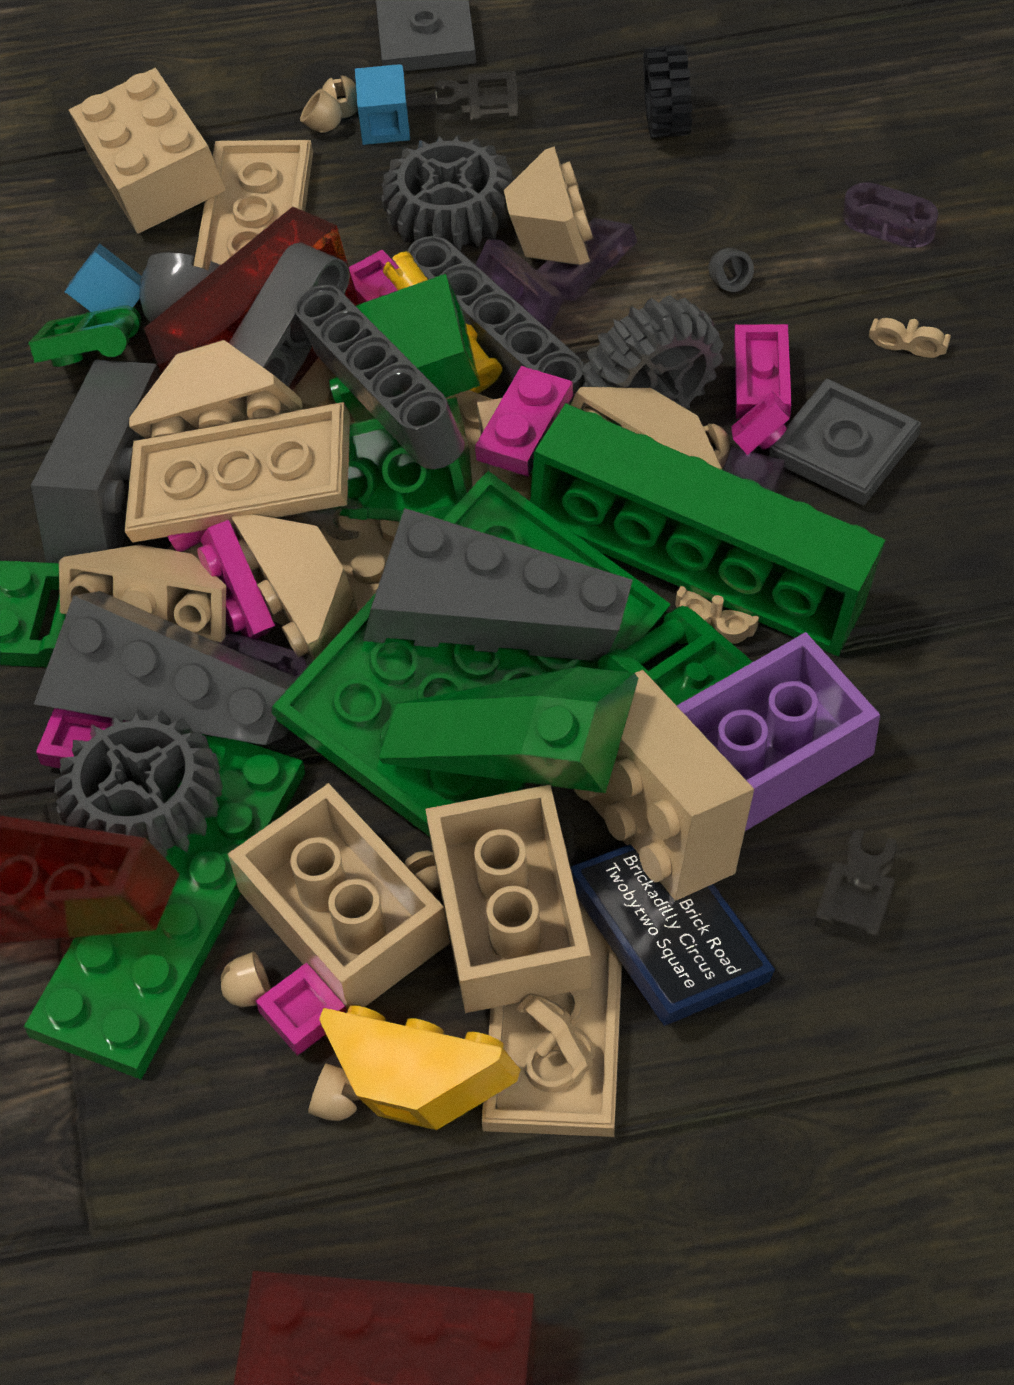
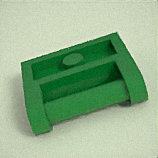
[29,305,141,367]
[0,561,66,667]
[598,605,753,706]

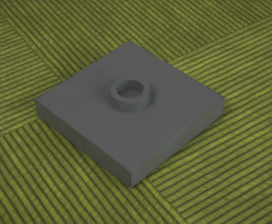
[376,0,476,71]
[769,378,921,506]

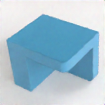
[355,64,410,145]
[65,243,142,312]

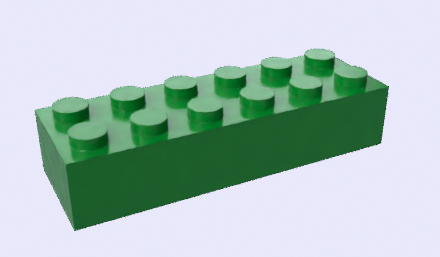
[530,403,886,657]

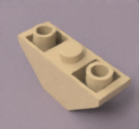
[504,146,594,265]
[129,340,302,439]
[571,387,722,470]
[231,514,354,661]
[59,545,226,642]

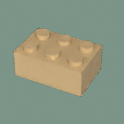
[68,67,226,234]
[574,670,754,901]
[228,783,450,1011]
[425,785,592,1013]

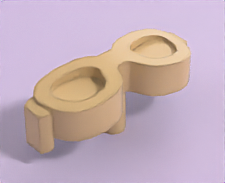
[869,318,951,358]
[675,586,759,644]
[516,994,595,1081]

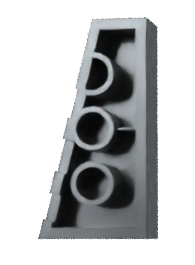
[31,360,159,563]
[363,508,633,661]
[34,591,297,745]

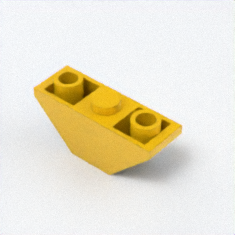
[319,1005,521,1130]

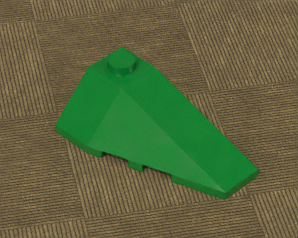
[299,397,472,523]
[378,667,639,793]

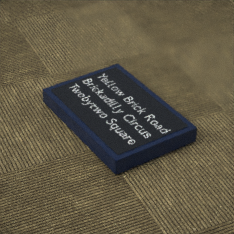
[570,844,775,1026]

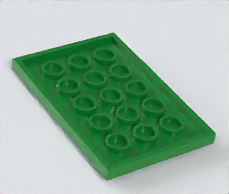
[271,471,671,837]

